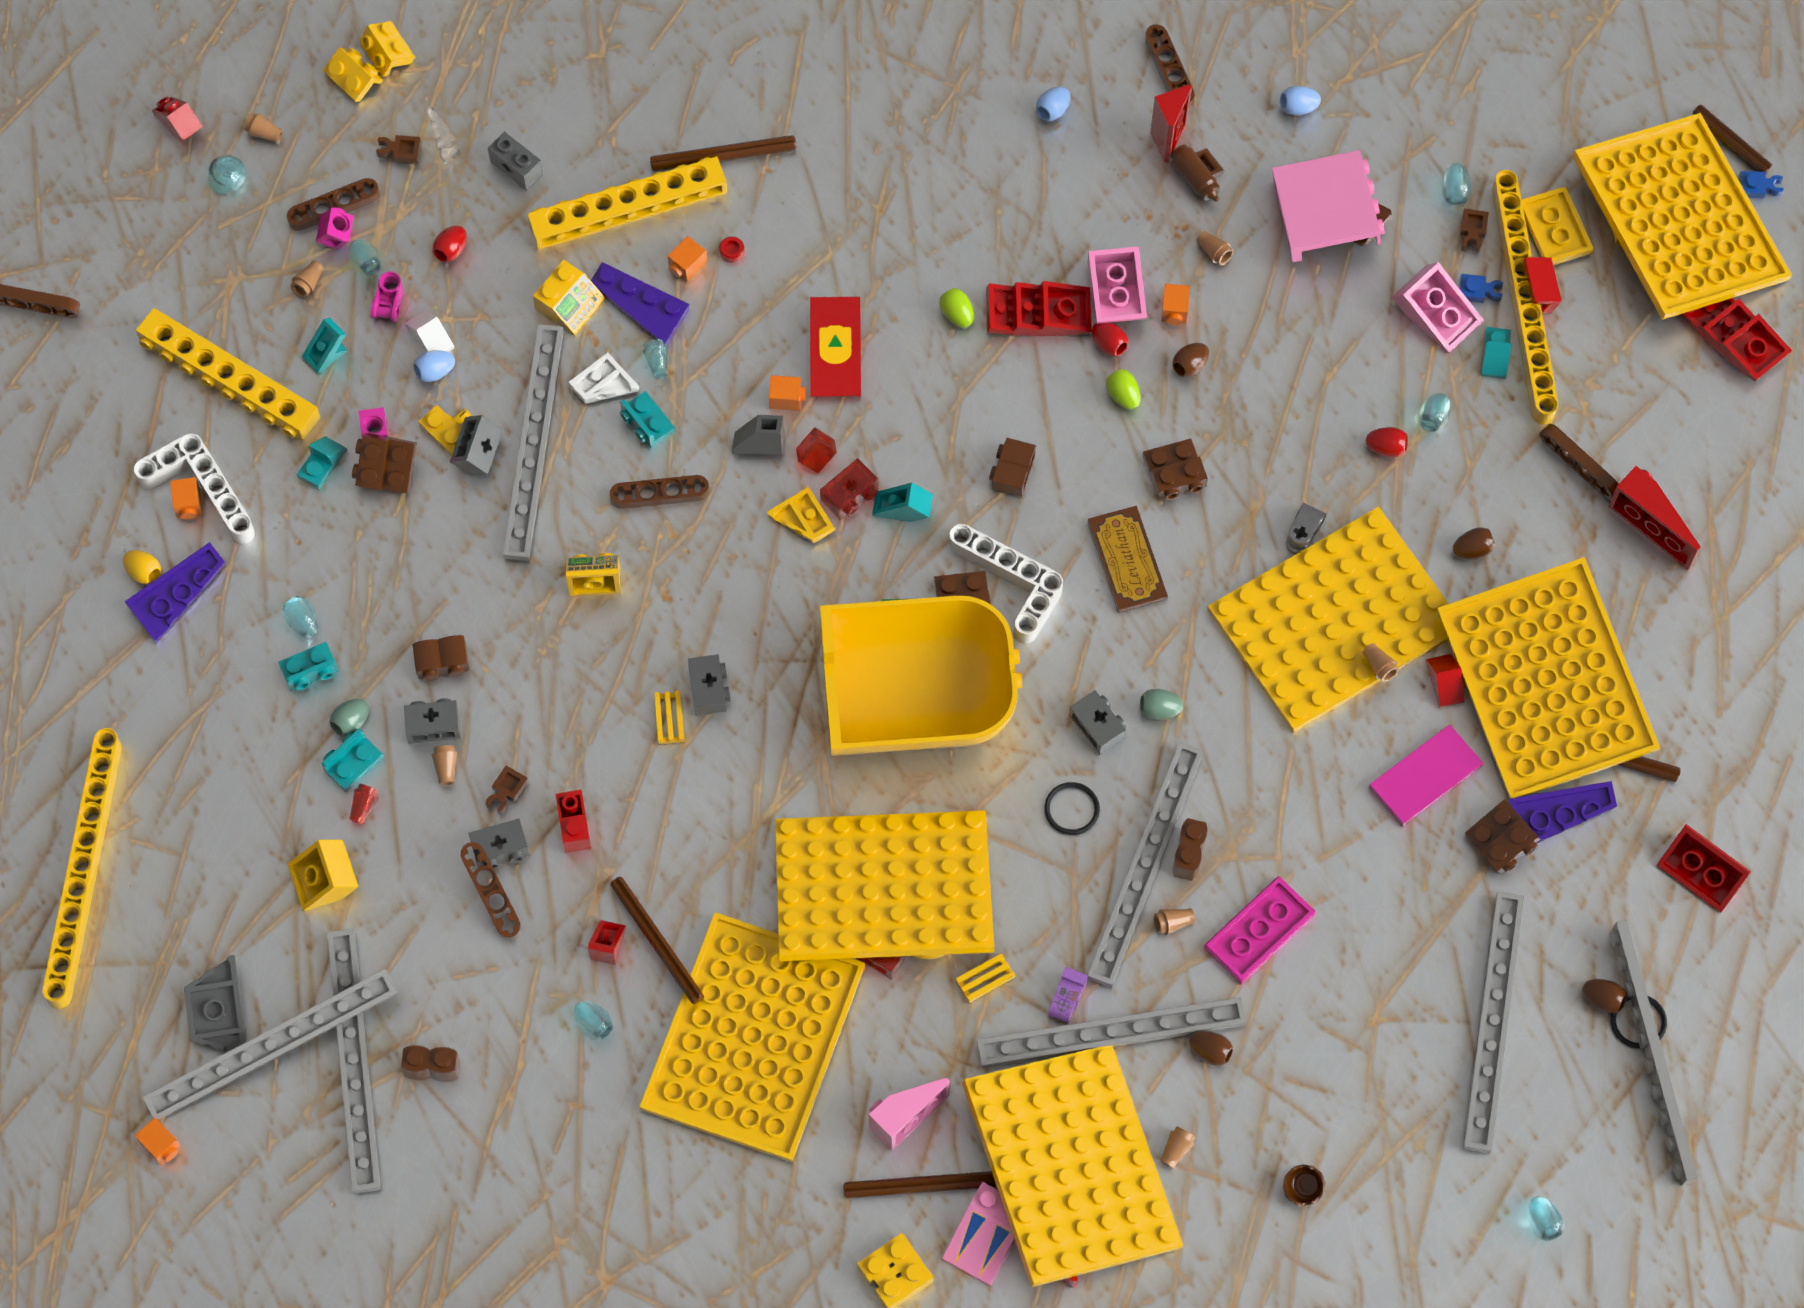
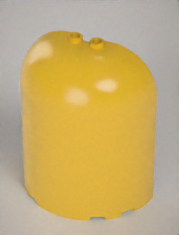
[820,596,1022,756]

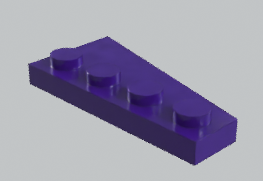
[590,262,690,348]
[125,542,225,644]
[1508,781,1617,843]

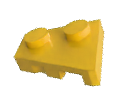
[767,486,835,543]

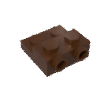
[352,433,417,493]
[1142,438,1208,500]
[934,571,991,604]
[1465,799,1541,874]

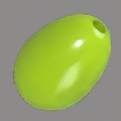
[939,288,974,328]
[1106,369,1141,410]

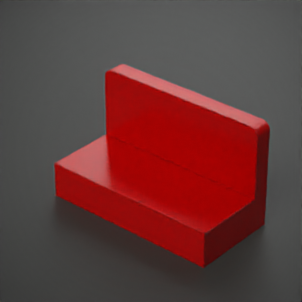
[1523,257,1562,314]

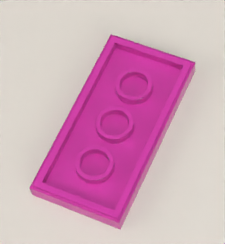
[1369,724,1484,826]
[1203,876,1316,984]

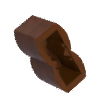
[989,438,1036,497]
[412,635,470,681]
[1173,818,1207,881]
[401,1045,460,1082]

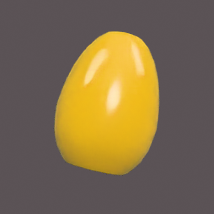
[122,550,161,585]

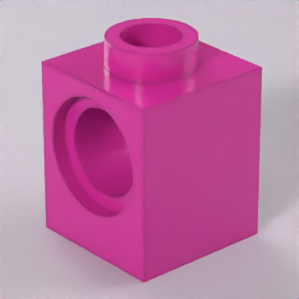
[315,207,354,250]
[358,407,389,437]

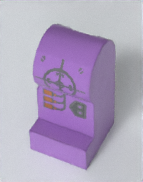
[1048,967,1088,1023]

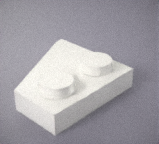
[569,352,639,404]

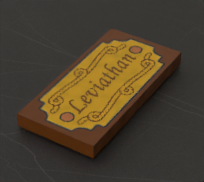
[1087,505,1168,613]

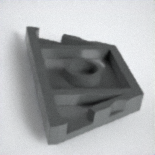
[184,955,247,1053]

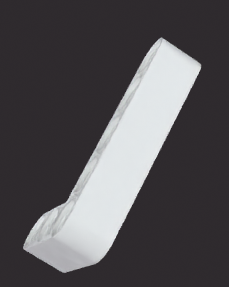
[134,434,255,544]
[949,524,1063,644]

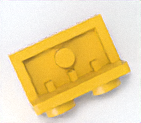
[359,21,415,77]
[322,47,383,102]

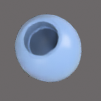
[1280,86,1321,116]
[1036,87,1070,121]
[413,350,455,382]

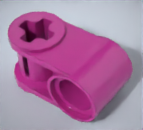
[370,271,404,323]

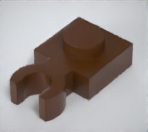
[376,135,421,163]
[1460,208,1489,253]
[486,765,529,815]

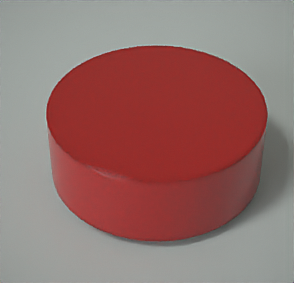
[719,236,745,263]

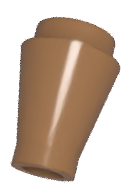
[244,113,283,143]
[1196,231,1233,265]
[290,261,324,298]
[1363,643,1399,682]
[431,745,458,785]
[1153,908,1195,935]
[1160,1126,1195,1169]

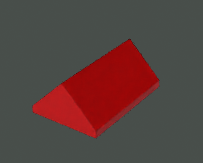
[1150,85,1192,163]
[1656,824,1751,912]

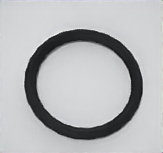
[1044,782,1100,835]
[1610,996,1667,1048]

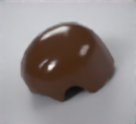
[1283,1164,1326,1206]

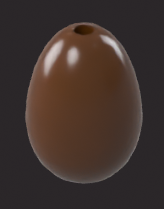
[1172,342,1209,377]
[1452,527,1496,560]
[1582,979,1627,1014]
[1189,1031,1233,1066]

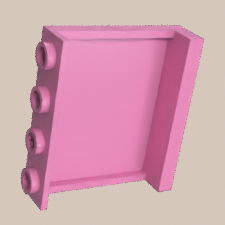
[1272,150,1384,262]

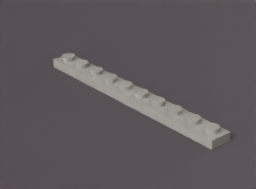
[503,324,564,561]
[1087,742,1204,988]
[1463,892,1524,1154]
[1610,920,1697,1186]
[327,929,381,1194]
[143,969,398,1120]
[977,997,1247,1068]

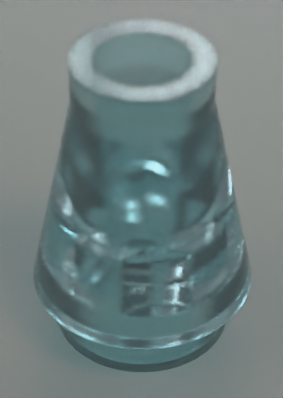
[643,339,668,379]

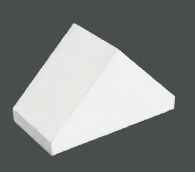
[405,310,454,352]

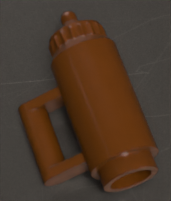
[1170,144,1225,202]

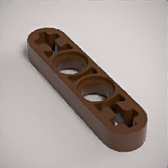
[1145,24,1195,108]
[286,178,380,231]
[0,284,80,318]
[1539,423,1619,500]
[610,475,709,509]
[460,842,520,938]

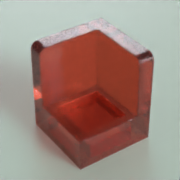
[796,427,837,473]

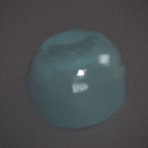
[207,155,246,194]

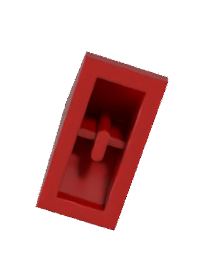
[1425,654,1465,708]
[588,920,626,965]

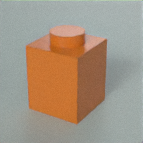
[668,236,707,282]
[1161,284,1190,325]
[769,375,806,411]
[170,477,203,520]
[134,1117,181,1165]

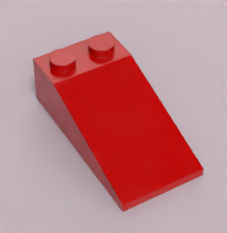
[1608,466,1701,570]

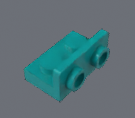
[620,391,676,448]
[278,642,339,692]
[321,728,384,792]

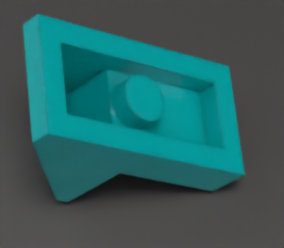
[301,318,347,373]
[1481,327,1512,379]
[297,436,347,490]

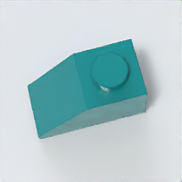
[872,482,933,522]

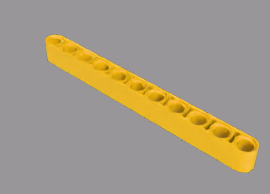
[1492,170,1558,425]
[43,728,122,1009]

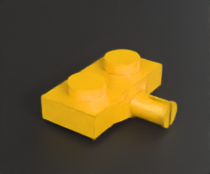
[418,405,471,456]

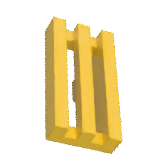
[654,690,685,744]
[956,953,1015,1003]

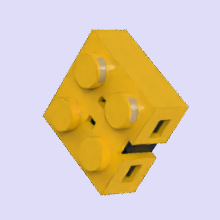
[857,1233,934,1308]

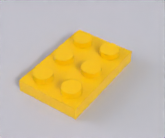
[1522,186,1594,266]

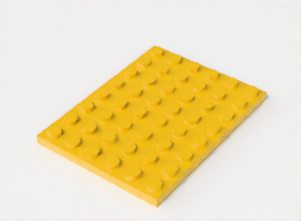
[1572,113,1792,320]
[1207,506,1449,733]
[1437,557,1660,799]
[775,810,994,961]
[639,912,865,1162]
[962,1046,1183,1287]

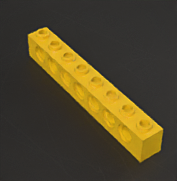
[527,157,727,250]
[136,308,321,441]

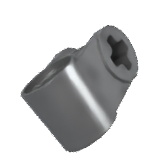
[1286,503,1327,554]

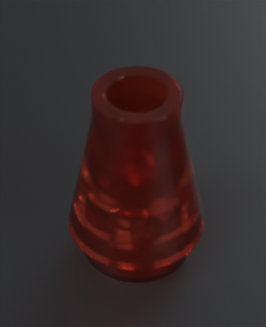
[349,784,379,825]

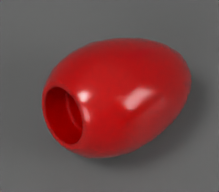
[432,225,467,262]
[1092,322,1129,357]
[1366,427,1408,457]

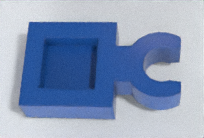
[1739,171,1783,198]
[1459,274,1503,303]

